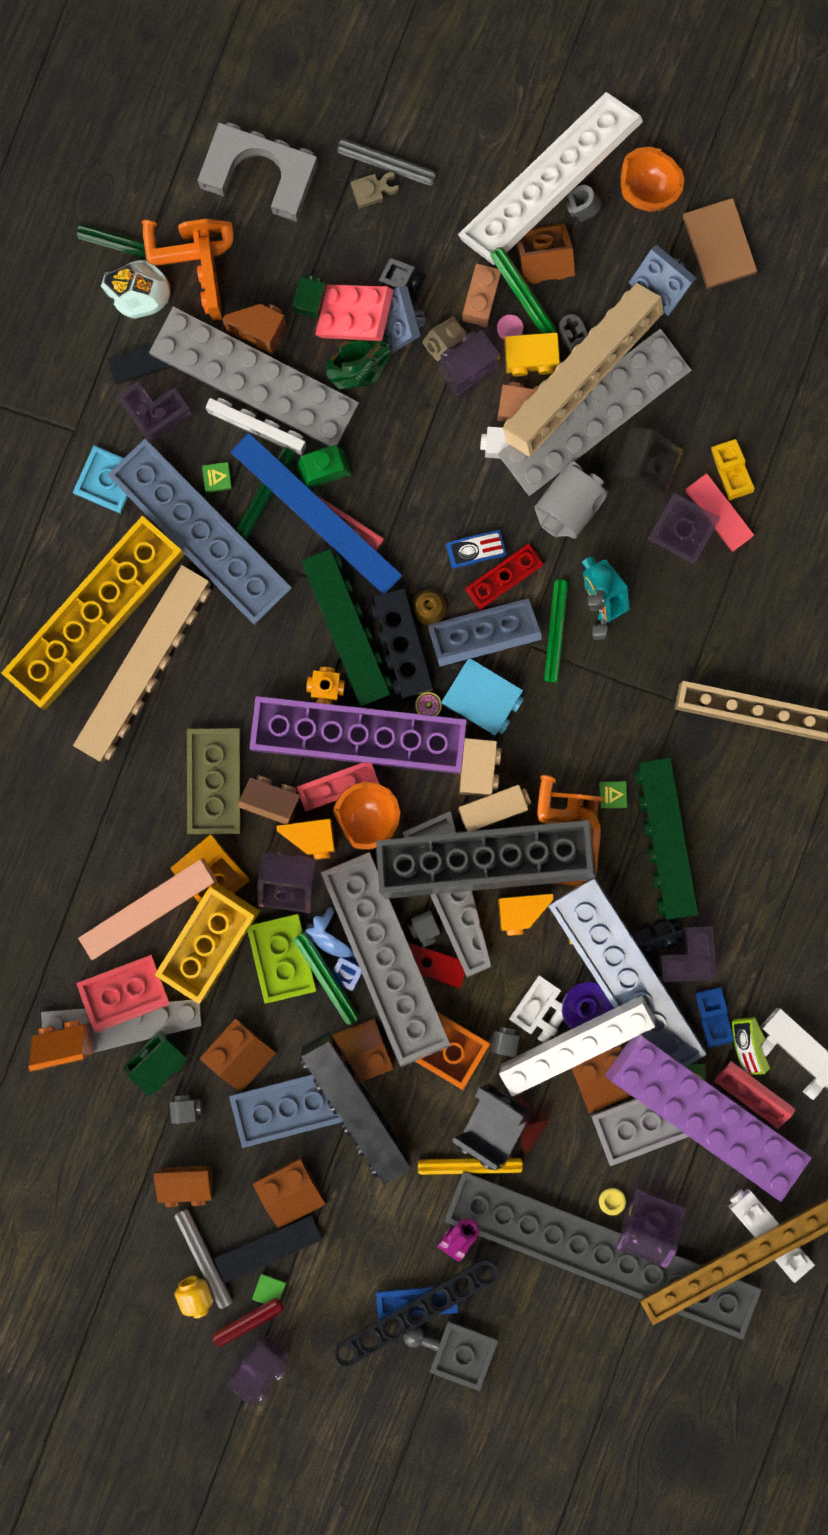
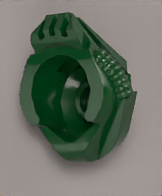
[326,336,391,389]

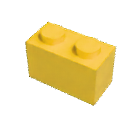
[504,333,560,376]

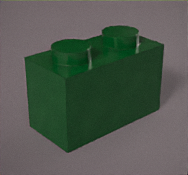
[123,1030,187,1097]

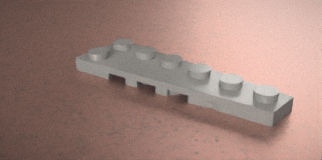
[402,811,491,978]
[41,1000,202,1053]

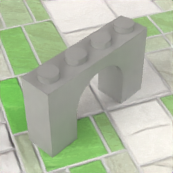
[198,123,318,222]

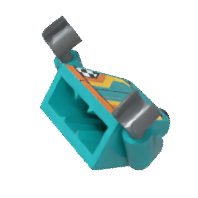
[580,557,630,640]

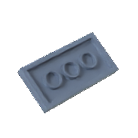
[428,598,542,666]
[229,1074,342,1148]

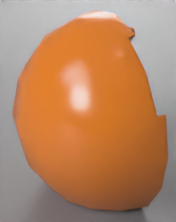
[621,147,684,212]
[333,782,400,849]

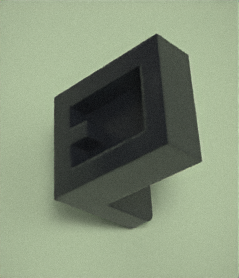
[378,258,425,300]

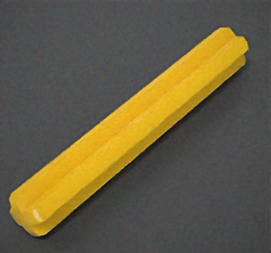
[418,1158,523,1175]

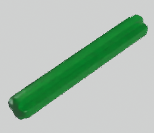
[490,247,557,334]
[544,579,568,683]
[293,932,359,1025]

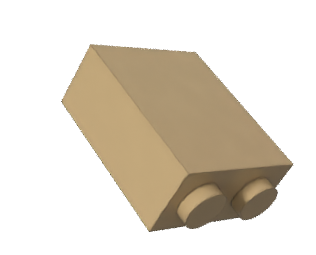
[458,785,531,832]

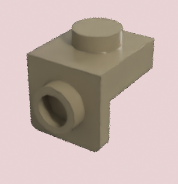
[422,316,469,361]

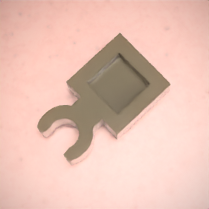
[350,172,399,209]

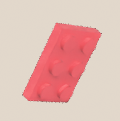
[315,285,394,341]
[76,955,170,1033]

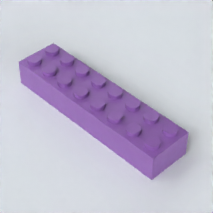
[250,696,466,774]
[604,1035,811,1201]

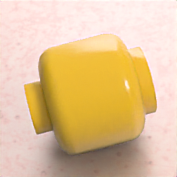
[175,1276,214,1318]

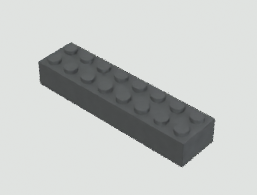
[376,820,596,899]

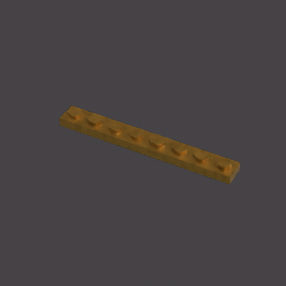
[640,1198,828,1325]

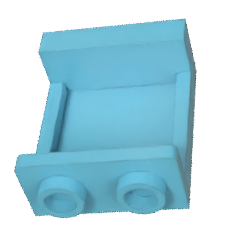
[441,659,524,737]

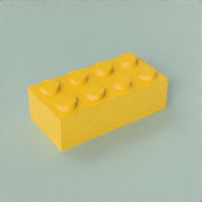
[155,882,260,1004]

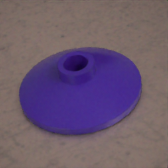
[562,982,612,1030]

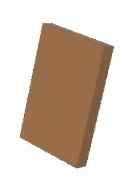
[683,198,757,289]

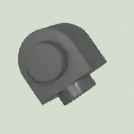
[567,185,601,222]
[408,910,441,948]
[490,1026,520,1057]
[169,1095,203,1124]

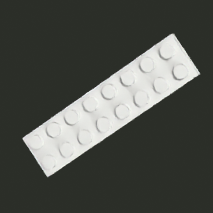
[458,92,643,265]

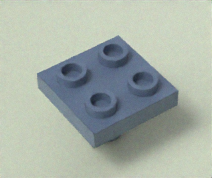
[629,245,696,316]
[383,286,426,354]

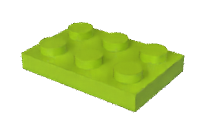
[248,914,316,1004]

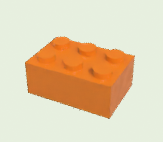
[415,1011,490,1090]

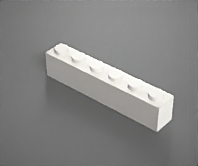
[499,995,655,1096]

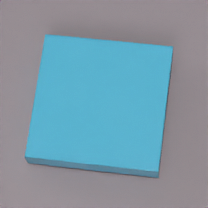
[73,445,129,514]

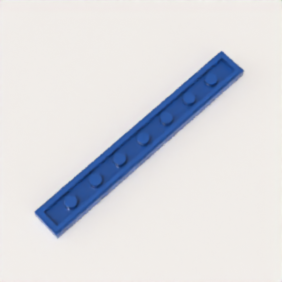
[231,433,402,594]

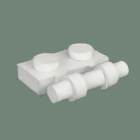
[509,976,563,1043]

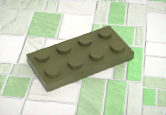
[187,728,241,834]

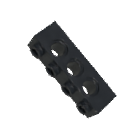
[371,589,433,700]

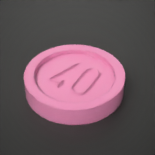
[497,315,523,340]

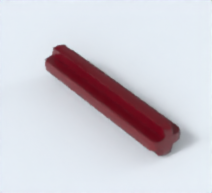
[212,1298,284,1347]

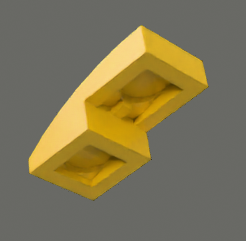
[711,439,754,500]

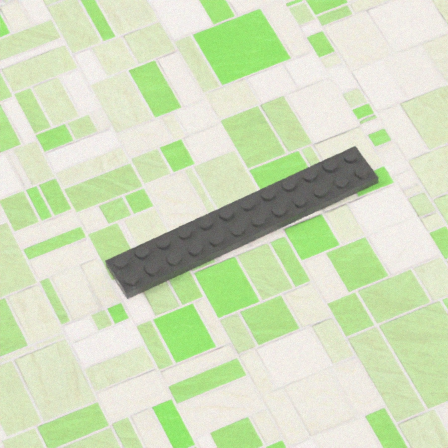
[444,1171,762,1340]

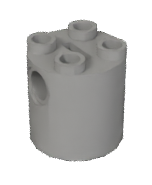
[534,461,609,539]

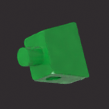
[297,445,352,489]

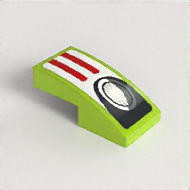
[732,1017,770,1075]

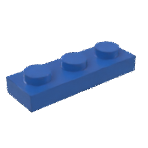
[376,1284,458,1319]

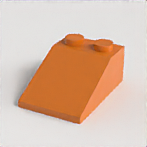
[29,1020,95,1071]

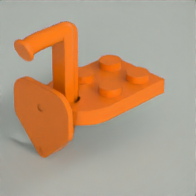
[142,219,234,321]
[537,775,604,886]

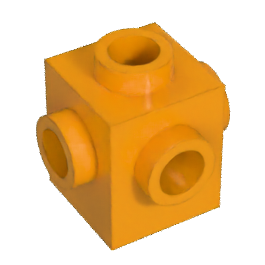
[306,667,345,705]

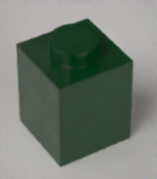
[292,275,326,319]

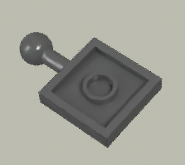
[403,1320,498,1391]

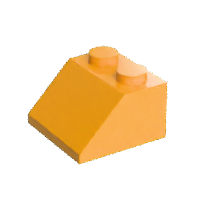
[277,819,336,860]
[170,834,250,903]
[498,894,553,936]

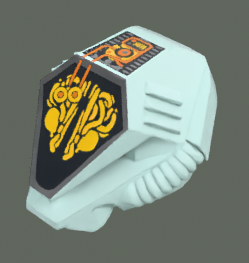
[101,260,171,319]

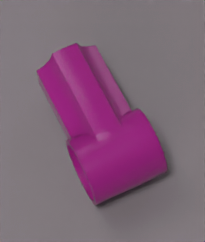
[437,1218,480,1262]

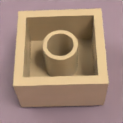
[459,738,501,797]

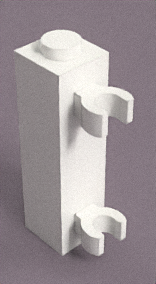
[760,1008,828,1100]
[728,1189,815,1283]

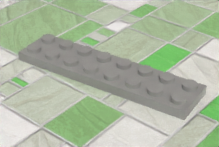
[149,307,359,447]
[497,329,691,496]
[321,852,450,1067]

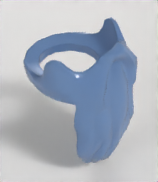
[304,907,353,958]

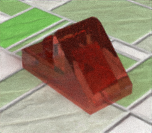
[513,1096,549,1153]

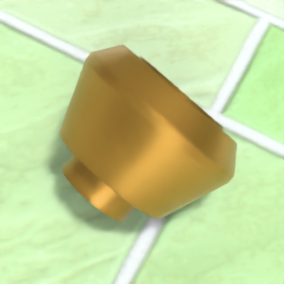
[411,589,447,625]

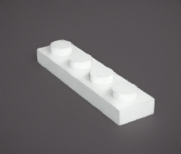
[206,398,306,455]

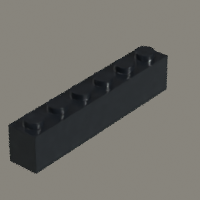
[300,1031,411,1184]

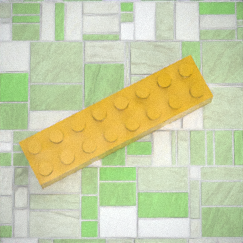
[1,516,185,710]

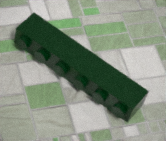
[301,549,393,708]
[633,758,698,920]

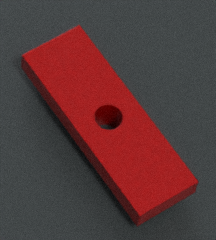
[465,543,544,610]
[407,942,465,989]

